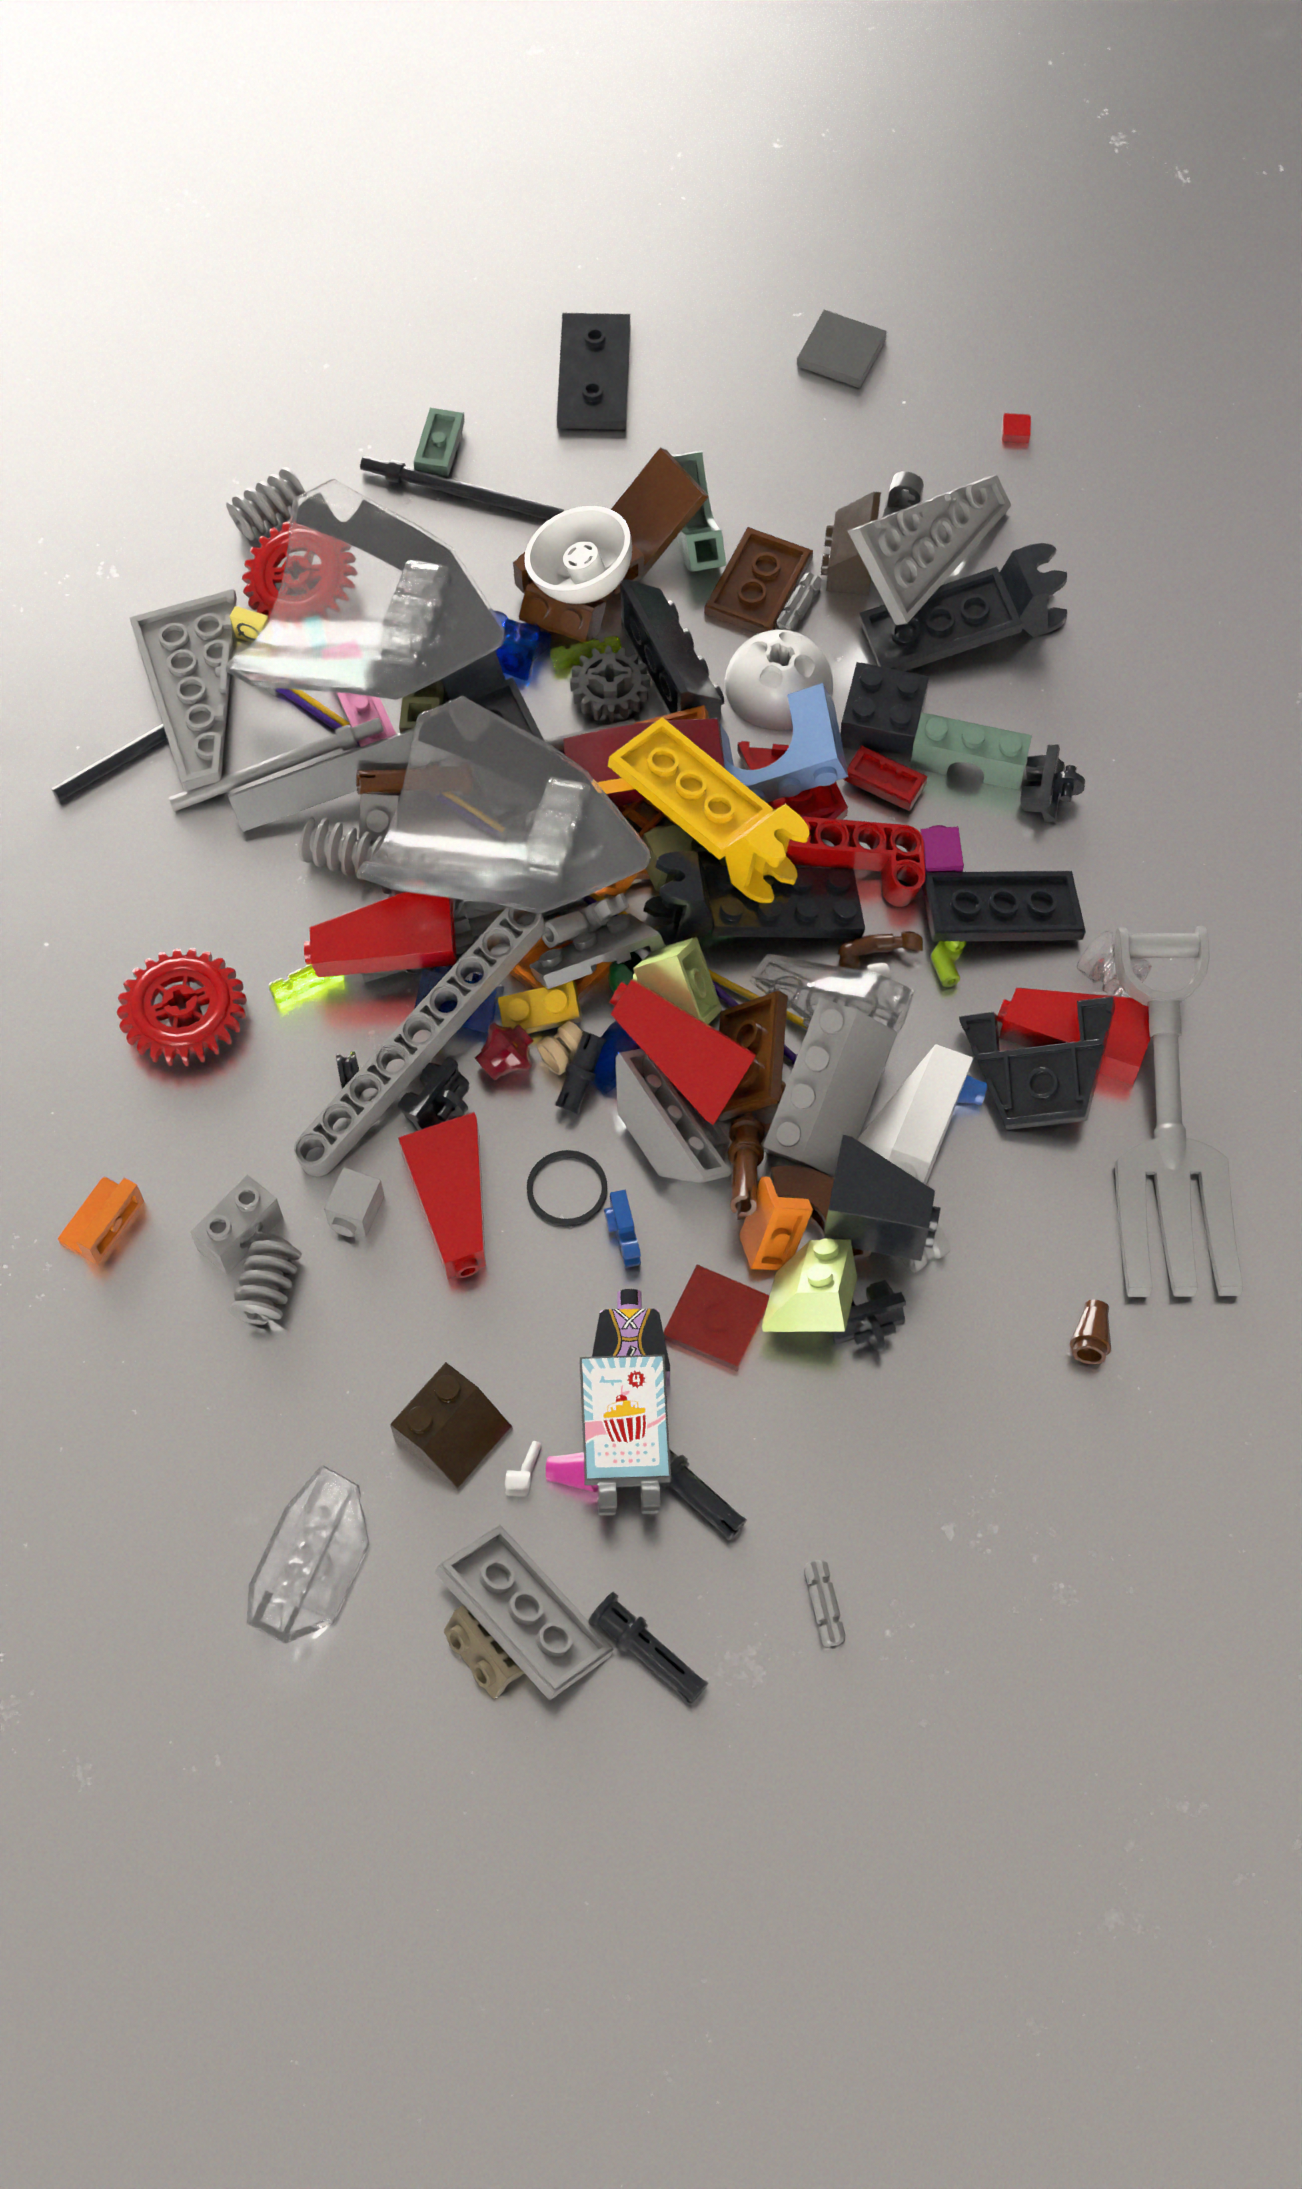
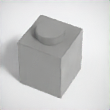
[324,1167,384,1238]

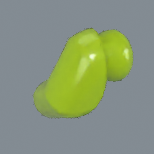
[931,941,967,987]

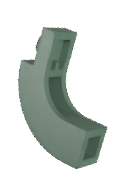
[673,451,727,572]

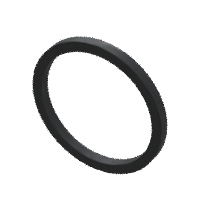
[527,1150,608,1226]

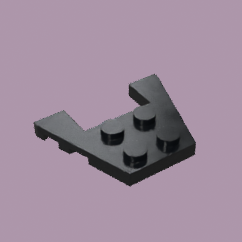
[959,996,1116,1130]

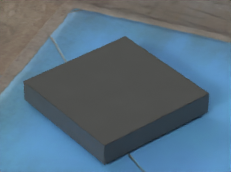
[797,309,887,388]

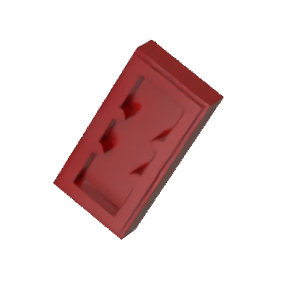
[843,745,928,811]

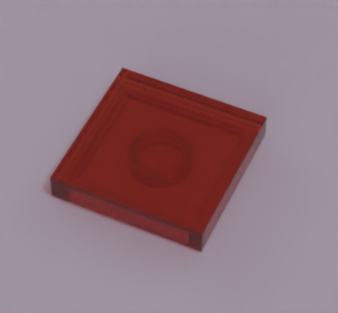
[663,1264,770,1372]

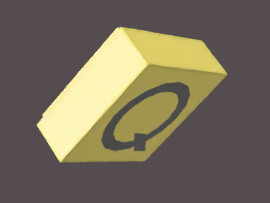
[230,606,274,648]

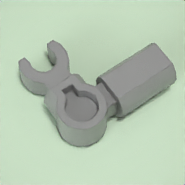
[542,893,629,949]

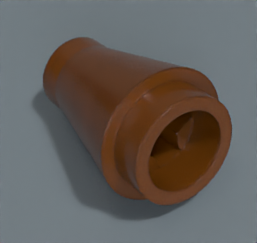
[1070,1300,1112,1364]

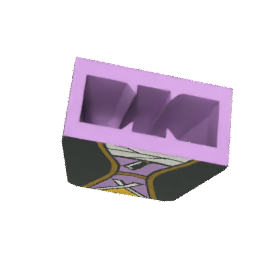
[592,1289,670,1386]

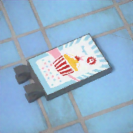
[579,1355,671,1515]

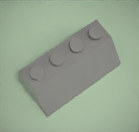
[763,997,897,1177]

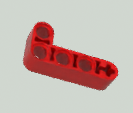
[786,816,925,907]

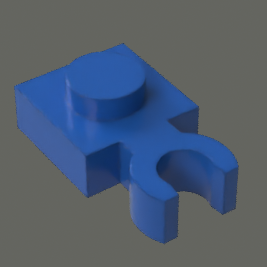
[604,1189,641,1268]

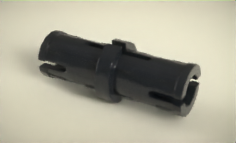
[554,1031,607,1114]

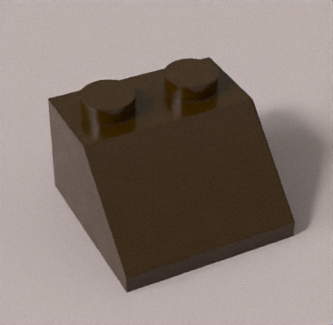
[821,492,881,595]
[390,1362,513,1491]

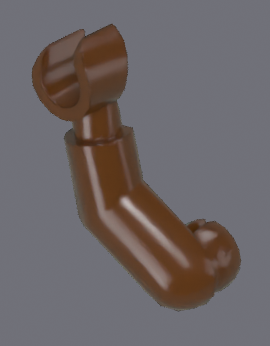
[838,931,923,969]

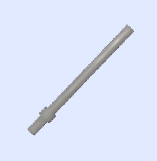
[169,717,384,811]

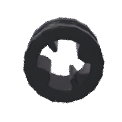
[336,1051,359,1089]

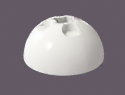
[525,506,632,604]
[724,630,833,730]

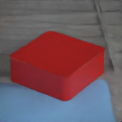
[1002,413,1031,443]

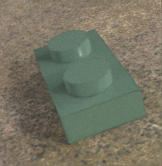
[413,407,465,476]

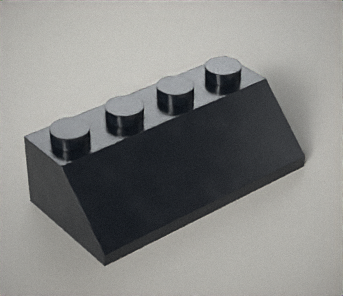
[620,579,725,721]

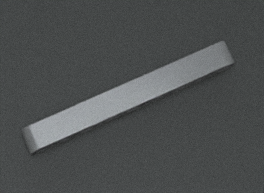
[294,905,545,1177]

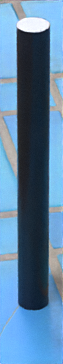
[51,724,167,802]

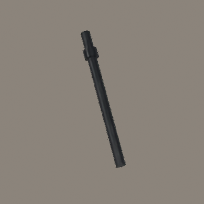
[360,456,564,520]

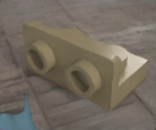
[444,1605,525,1698]

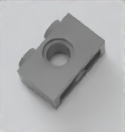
[190,1174,283,1275]

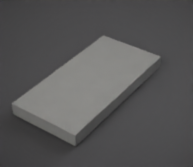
[435,1525,614,1701]

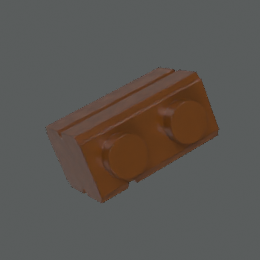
[519,582,606,643]

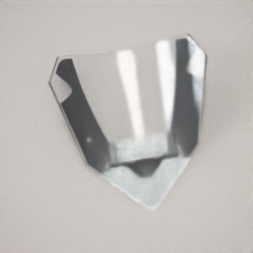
[226,479,506,700]
[357,696,650,914]

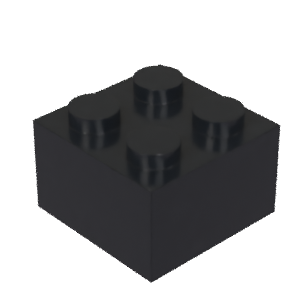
[840,662,930,762]

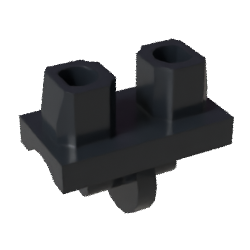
[1020,745,1085,822]
[398,1057,470,1131]
[831,1280,906,1352]

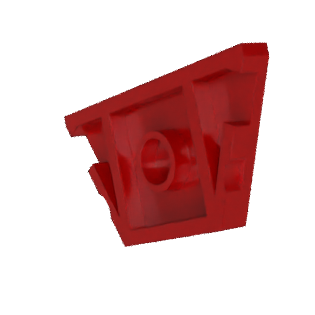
[737,741,848,865]

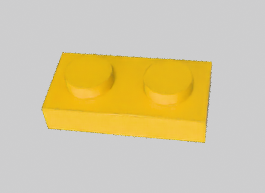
[498,980,583,1034]

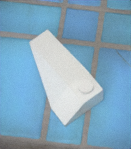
[857,1044,973,1184]

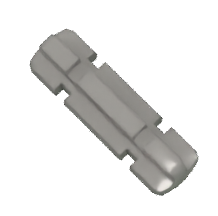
[776,572,821,632]
[805,1560,846,1646]

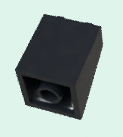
[824,1135,941,1261]

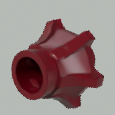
[474,1022,534,1081]

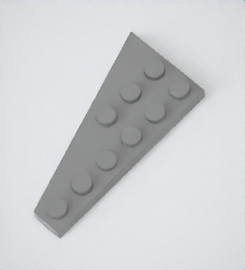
[848,475,1012,625]
[129,588,237,791]

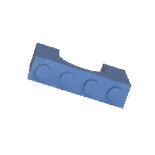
[714,683,848,803]

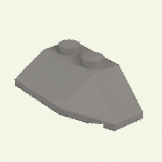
[616,1049,732,1183]

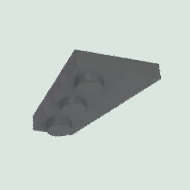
[529,913,665,989]

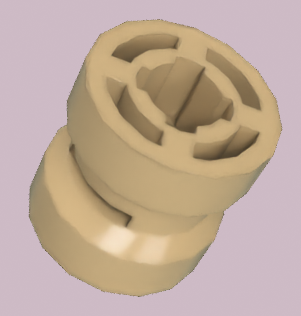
[537,1021,582,1075]

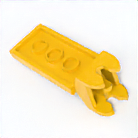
[608,717,809,904]

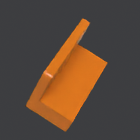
[58,1177,144,1265]
[739,1177,813,1270]

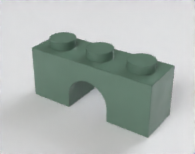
[910,712,1032,791]

